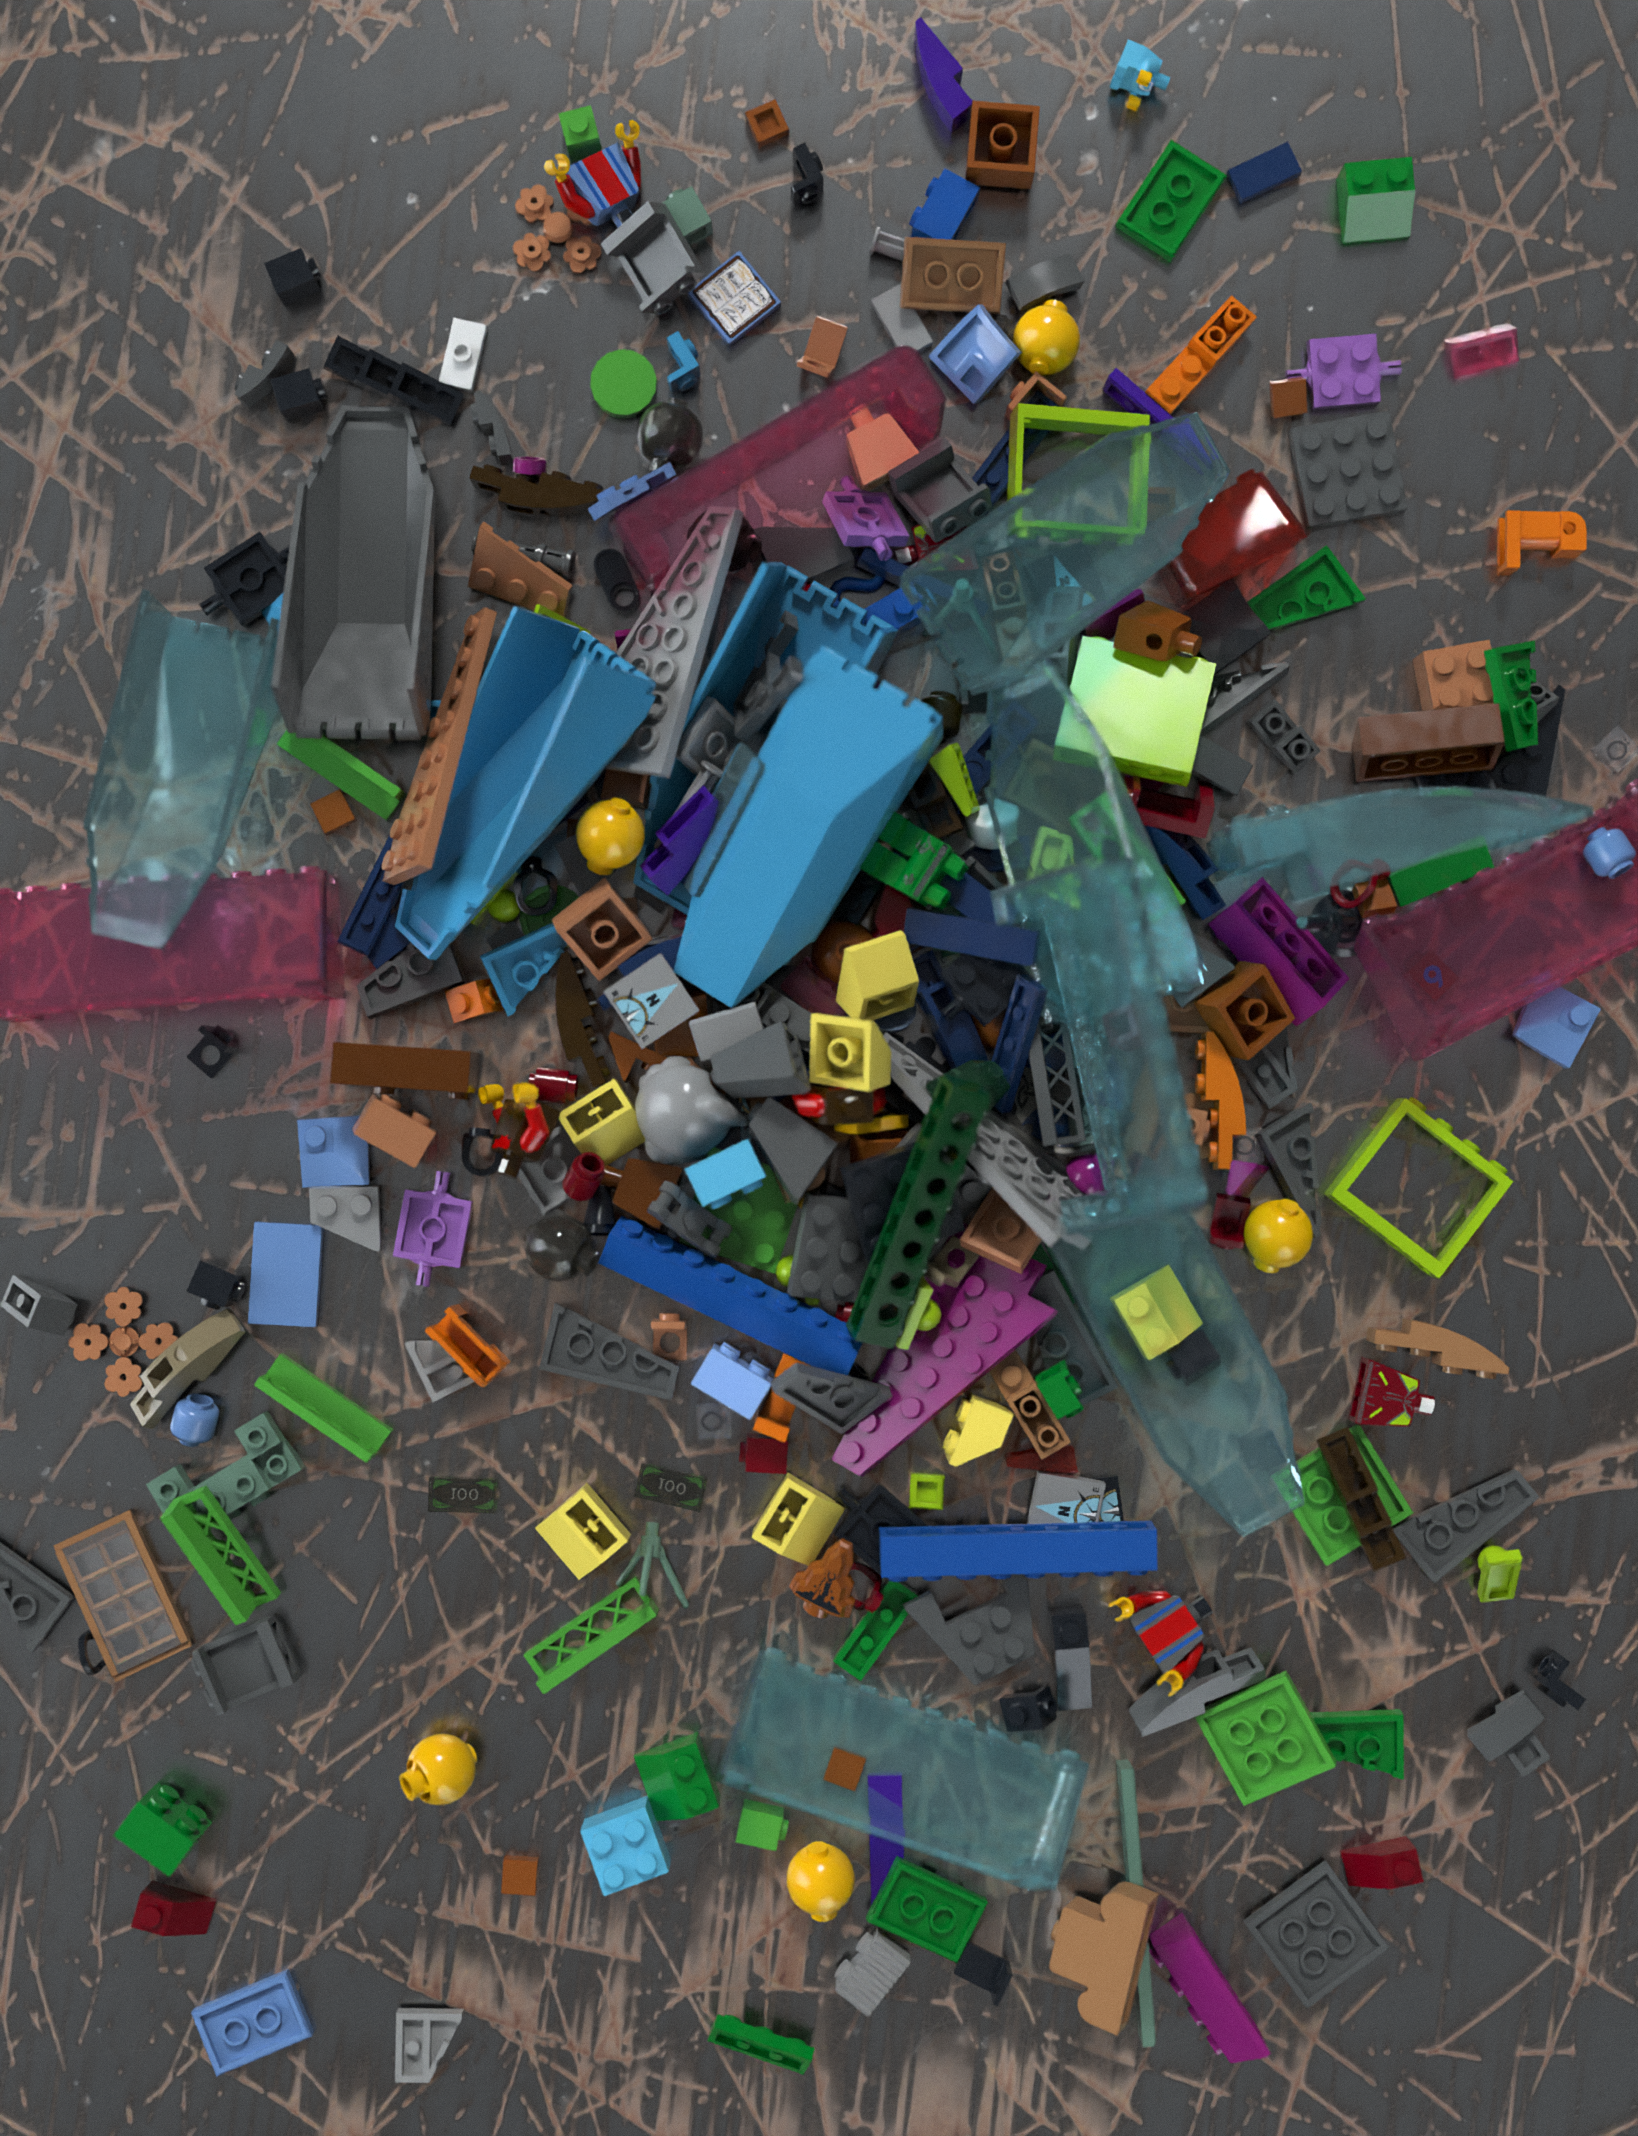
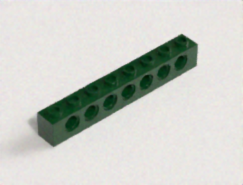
[846,1074,991,1349]

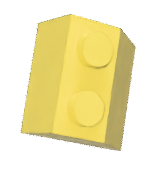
[809,1013,891,1092]
[1109,1264,1203,1360]

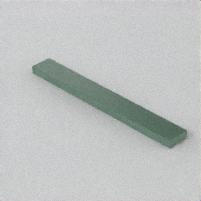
[1116,1759,1156,2047]

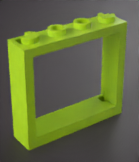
[1006,403,1150,548]
[1324,1097,1514,1279]

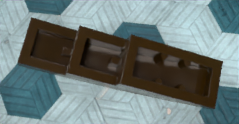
[1316,1427,1406,1573]

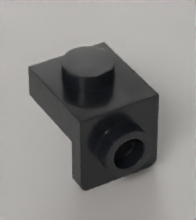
[790,142,823,205]
[1534,1651,1586,1710]
[999,1686,1057,1732]

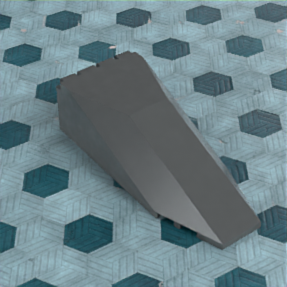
[271,405,435,740]

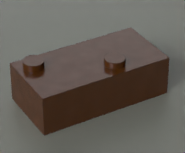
[1352,704,1504,782]
[330,1042,481,1100]

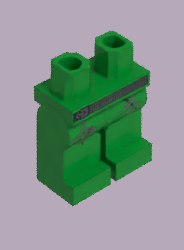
[860,811,969,909]

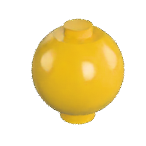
[1013,300,1080,376]
[576,798,645,875]
[1244,1199,1313,1273]
[399,1734,477,1805]
[786,1841,855,1922]

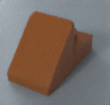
[608,1031,668,1083]

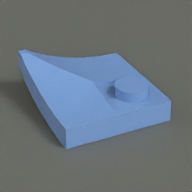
[928,304,1022,404]
[1512,977,1601,1068]
[297,1115,370,1188]

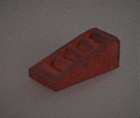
[1003,1443,1078,1474]

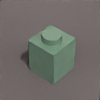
[662,186,713,246]

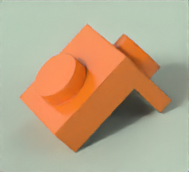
[445,978,504,1023]

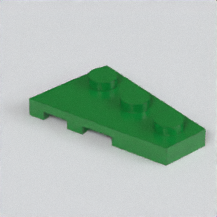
[1247,545,1366,631]
[1484,640,1538,752]
[1310,1709,1404,1780]

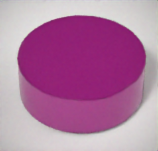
[513,456,547,474]

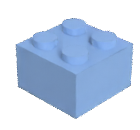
[691,1341,773,1420]

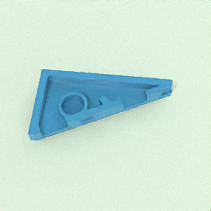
[480,923,567,1016]

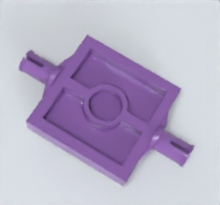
[1285,334,1402,410]
[822,475,909,561]
[393,1171,474,1287]

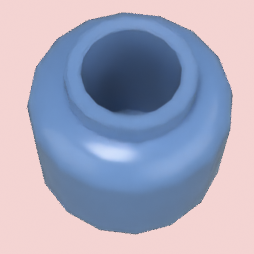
[1583,827,1636,879]
[170,1393,220,1447]

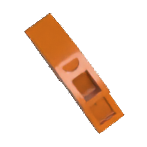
[1145,295,1257,415]
[1195,1032,1246,1170]

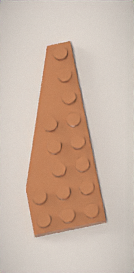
[382,607,497,885]

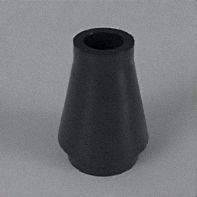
[583,1186,616,1236]

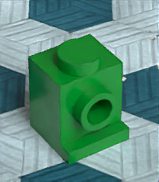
[1035,1359,1084,1420]

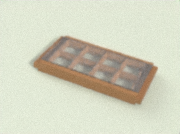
[53,1509,193,1682]

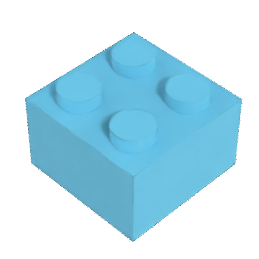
[685,1139,767,1209]
[580,1796,671,1896]

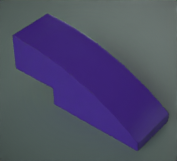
[914,17,972,134]
[639,785,719,896]

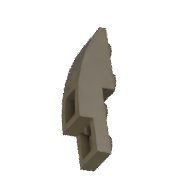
[130,1309,245,1429]

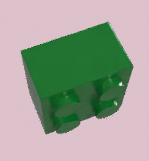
[113,1782,212,1877]

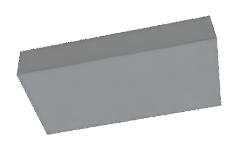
[871,284,933,361]

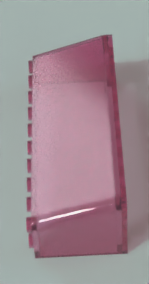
[608,345,947,599]
[1353,779,1638,1062]
[0,866,346,1023]

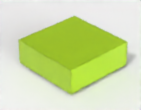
[909,1472,945,1510]

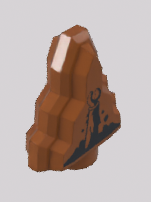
[789,1538,856,1619]

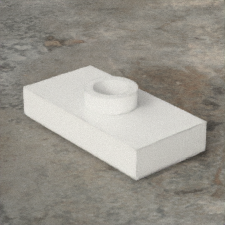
[439,318,488,393]

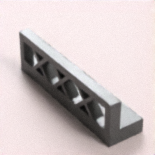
[1029,1006,1086,1147]

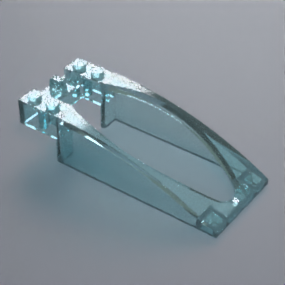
[1206,787,1595,903]

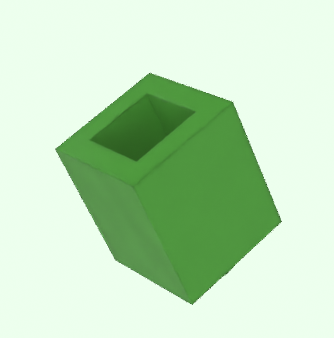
[558,105,602,163]
[736,1799,789,1851]

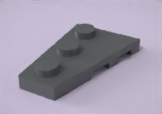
[356,943,465,1019]
[771,1362,892,1434]

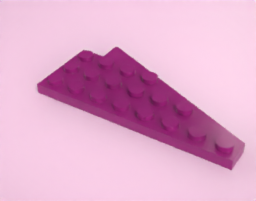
[831,1222,1058,1477]

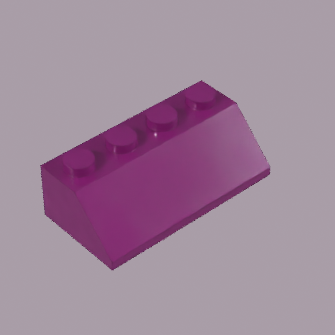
[1208,877,1350,1027]
[1149,1913,1271,2063]

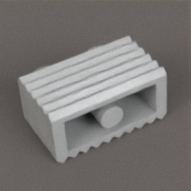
[834,1927,911,2017]

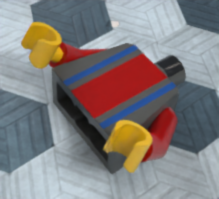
[1109,1591,1213,1697]

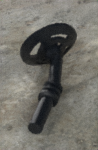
[1296,890,1378,957]

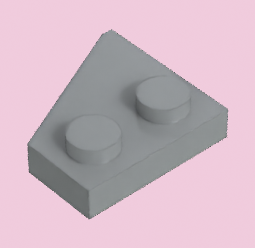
[404,1340,474,1402]
[395,2008,464,2083]

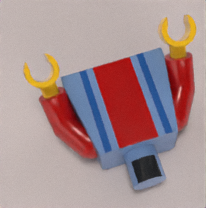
[544,120,642,228]

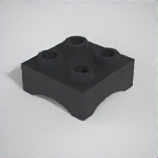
[1182,578,1271,675]

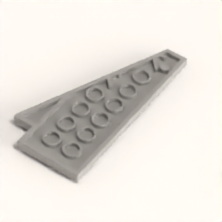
[605,506,744,778]
[883,1032,1101,1251]

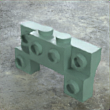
[146,1411,306,1520]

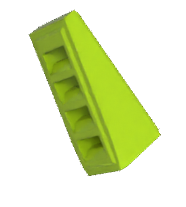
[929,742,980,817]

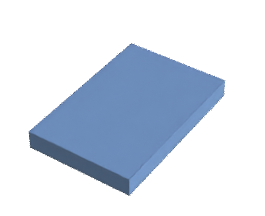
[248,1222,324,1327]
[191,1969,314,2076]

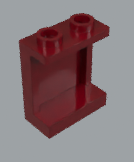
[1120,775,1215,839]

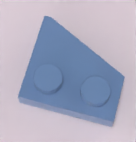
[588,462,676,521]

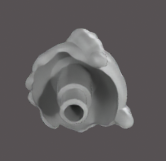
[635,1056,751,1165]

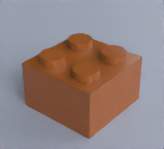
[965,100,1040,189]
[1193,961,1295,1061]

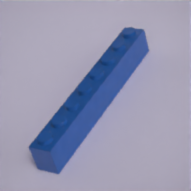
[598,1216,863,1375]
[879,1520,1157,1582]

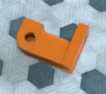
[1497,510,1587,576]
[425,1304,511,1387]
[753,1352,813,1443]

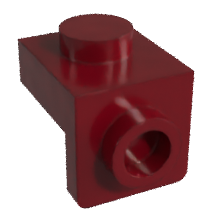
[1208,1193,1251,1250]

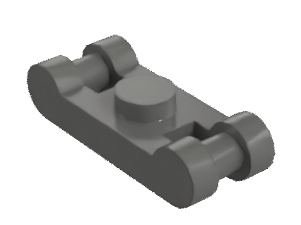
[647,1181,733,1258]

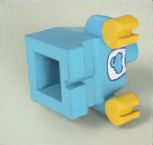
[1109,39,1170,112]

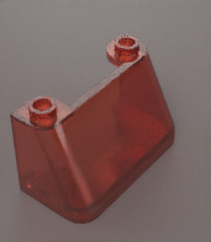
[1142,468,1308,609]

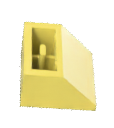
[835,930,919,1021]
[558,1079,645,1165]
[942,1392,1013,1467]
[752,1472,846,1566]
[535,1483,631,1580]

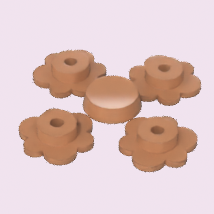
[513,185,602,274]
[68,1287,178,1397]

